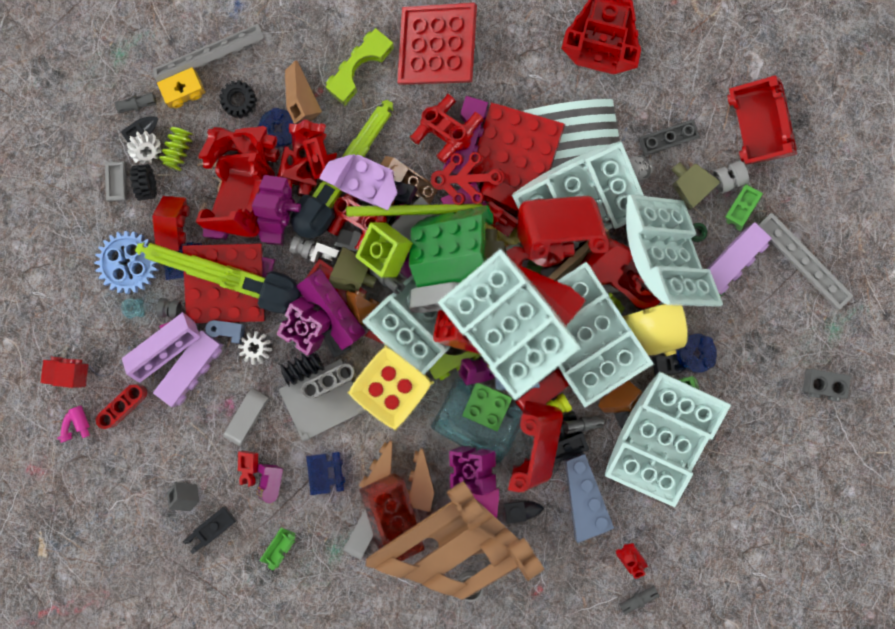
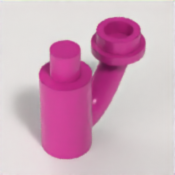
[57,405,90,443]

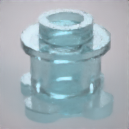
[121,298,145,319]

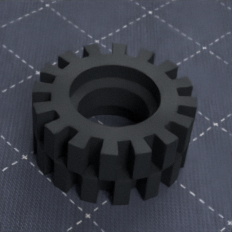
[219,80,257,118]
[130,164,157,201]

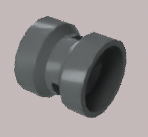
[156,298,181,319]

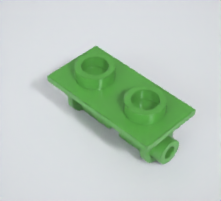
[259,527,296,570]

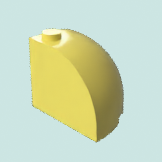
[622,304,687,356]

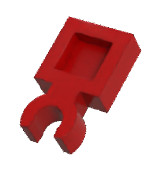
[238,450,258,487]

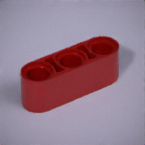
[478,178,519,217]
[515,368,569,412]
[95,384,148,429]

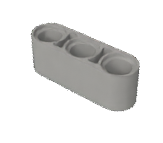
[409,282,460,313]
[301,364,356,399]
[223,388,269,446]
[343,500,387,560]

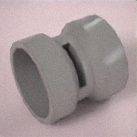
[289,234,315,259]

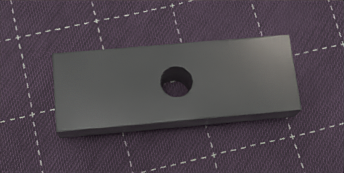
[638,119,700,156]

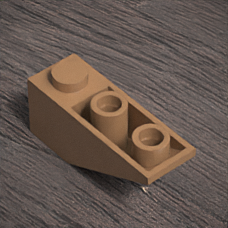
[285,61,322,124]
[381,156,438,205]
[359,440,393,504]
[404,447,435,512]

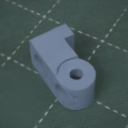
[205,320,246,344]

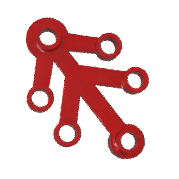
[431,152,506,205]

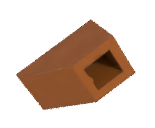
[346,290,381,327]
[598,380,642,413]

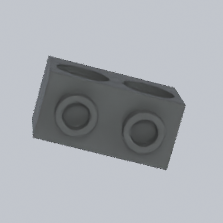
[802,369,851,402]

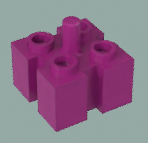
[252,175,301,234]
[276,297,331,356]
[449,446,496,495]

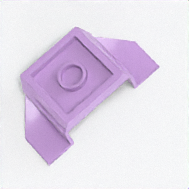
[319,154,397,210]

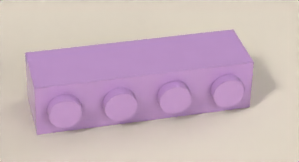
[707,222,772,295]
[122,312,200,383]
[153,330,223,407]

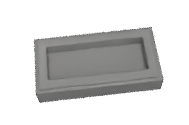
[105,161,127,201]

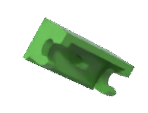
[725,184,763,231]

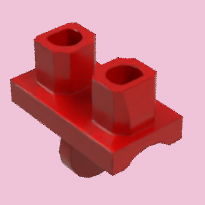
[488,201,518,238]
[615,543,648,579]

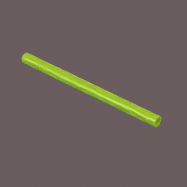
[346,204,483,217]

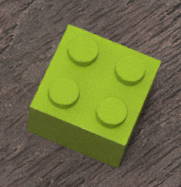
[355,222,413,278]

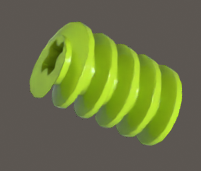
[159,127,194,171]

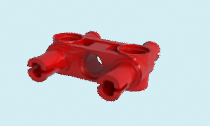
[409,94,484,164]
[327,194,394,250]

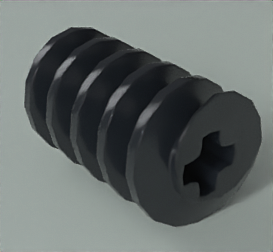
[280,352,325,387]

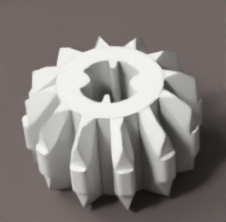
[127,131,161,164]
[238,332,272,365]

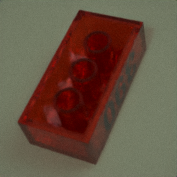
[359,473,425,561]

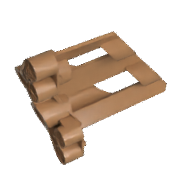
[366,481,545,600]

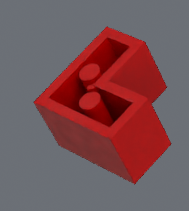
[152,196,190,251]
[40,356,89,388]

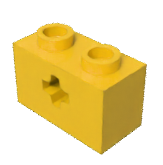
[157,67,206,108]

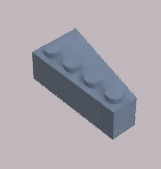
[564,452,614,543]

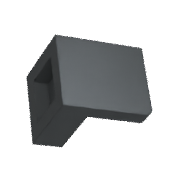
[334,229,362,253]
[167,482,199,511]

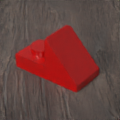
[303,136,337,180]

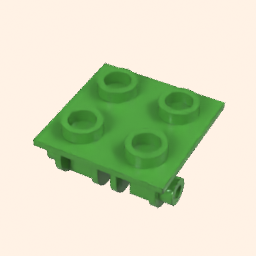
[462,383,513,432]

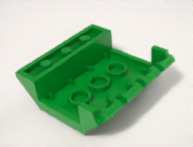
[409,205,493,288]

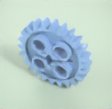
[94,231,159,294]

